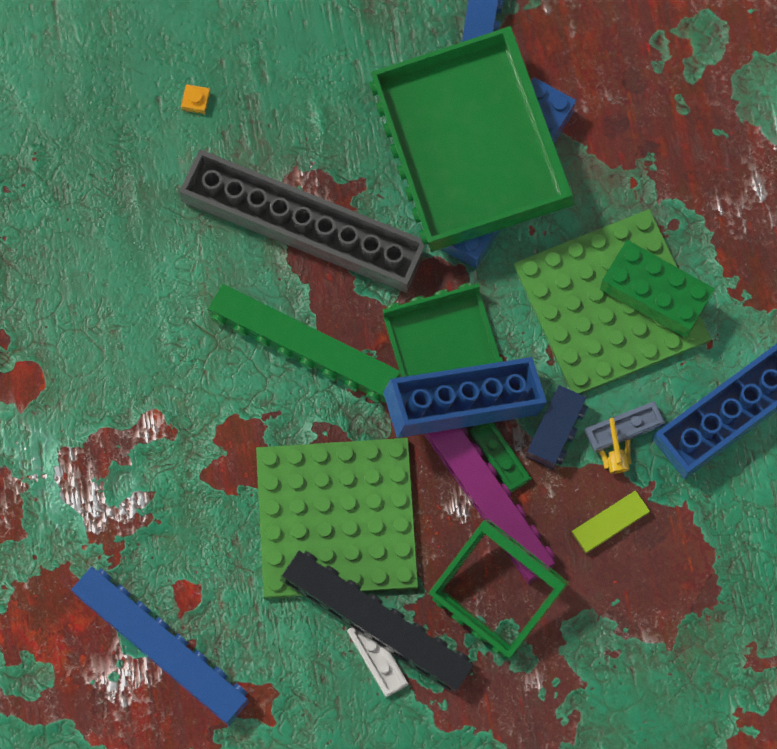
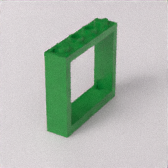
[428,519,569,658]

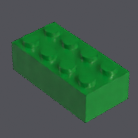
[600,240,715,339]

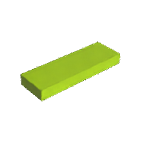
[572,490,650,553]

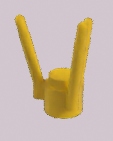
[599,418,632,474]

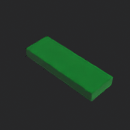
[468,423,531,493]

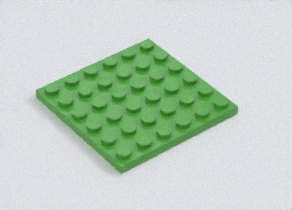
[513,209,711,395]
[256,438,418,599]

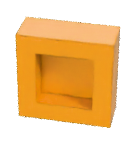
[181,84,210,114]

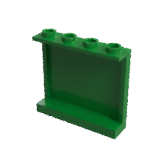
[383,283,503,377]

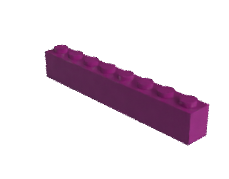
[424,427,555,585]

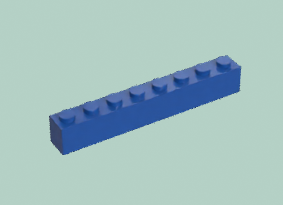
[71,566,249,726]

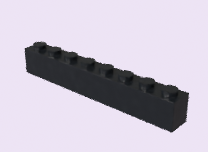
[280,551,473,694]

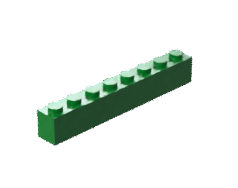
[208,283,400,403]

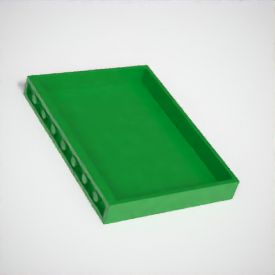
[369,26,574,252]

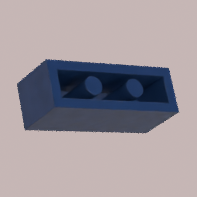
[526,385,588,470]

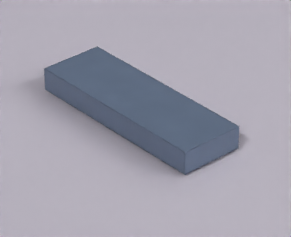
[585,401,665,453]

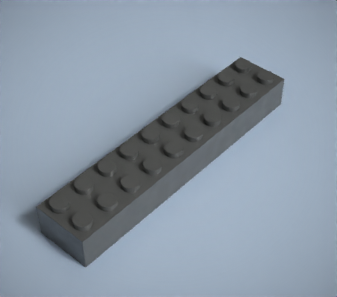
[179,149,427,293]

